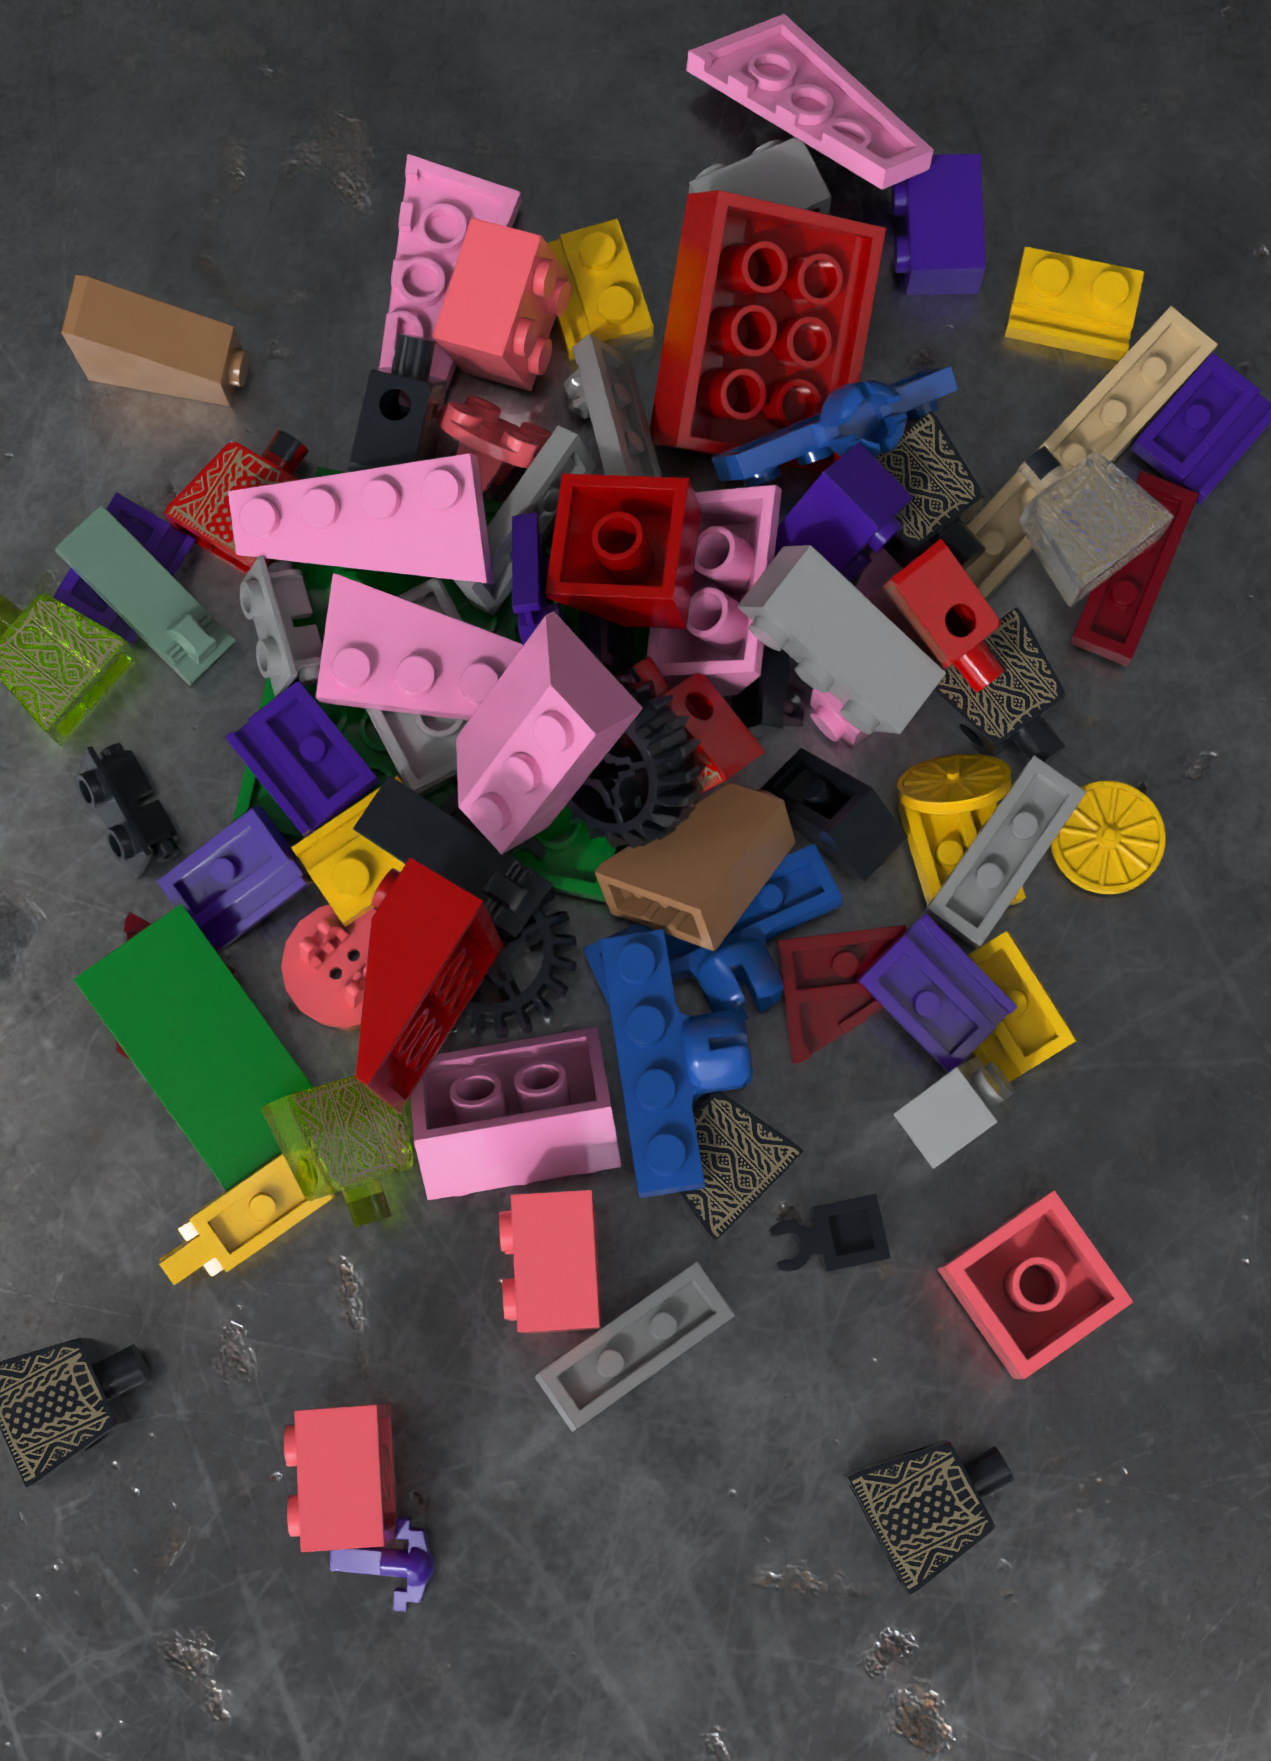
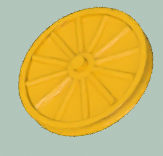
[897,754,1013,814]
[1050,780,1166,894]

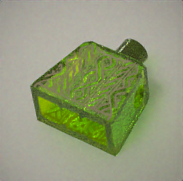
[0,593,139,747]
[261,1075,413,1229]

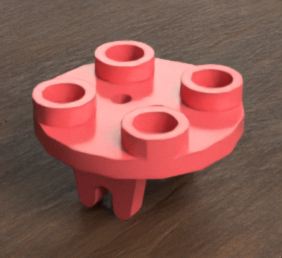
[436,396,552,493]
[281,905,376,1031]

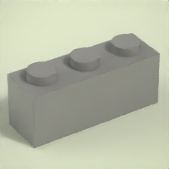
[737,545,946,734]

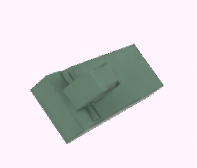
[55,505,236,686]

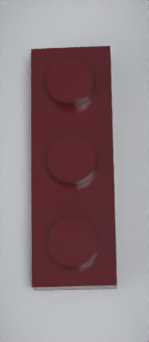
[1069,471,1199,666]

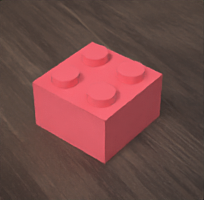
[432,217,571,392]
[499,1190,602,1334]
[937,1190,1133,1379]
[284,1403,397,1552]

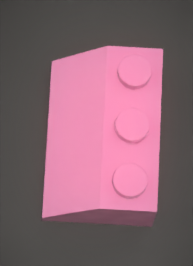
[646,485,782,696]
[456,611,643,855]
[411,1027,622,1200]

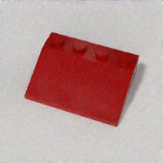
[649,190,886,474]
[355,857,504,1113]

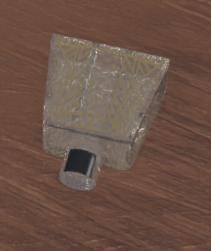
[1018,445,1174,607]

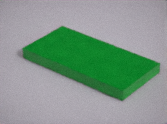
[72,904,333,1191]

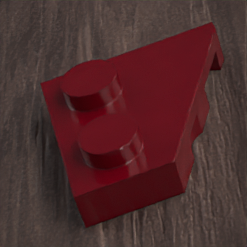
[776,925,906,1064]

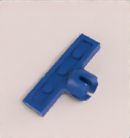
[712,366,958,488]
[583,843,843,1020]
[600,929,753,1198]

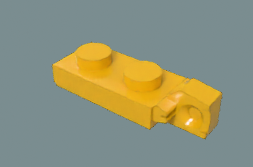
[159,1140,335,1285]

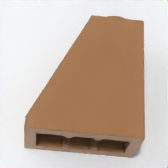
[61,274,249,406]
[595,782,796,952]

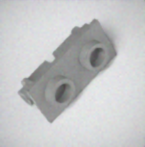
[240,556,323,698]

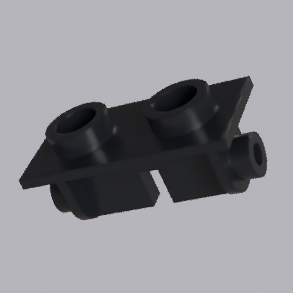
[76,743,181,879]

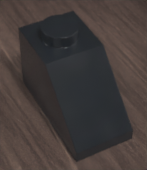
[759,748,908,882]

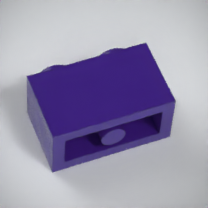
[891,154,986,295]
[775,442,914,583]

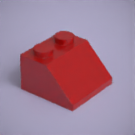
[545,473,701,629]

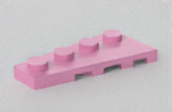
[686,14,934,190]
[379,154,522,408]
[228,453,494,584]
[316,573,523,721]

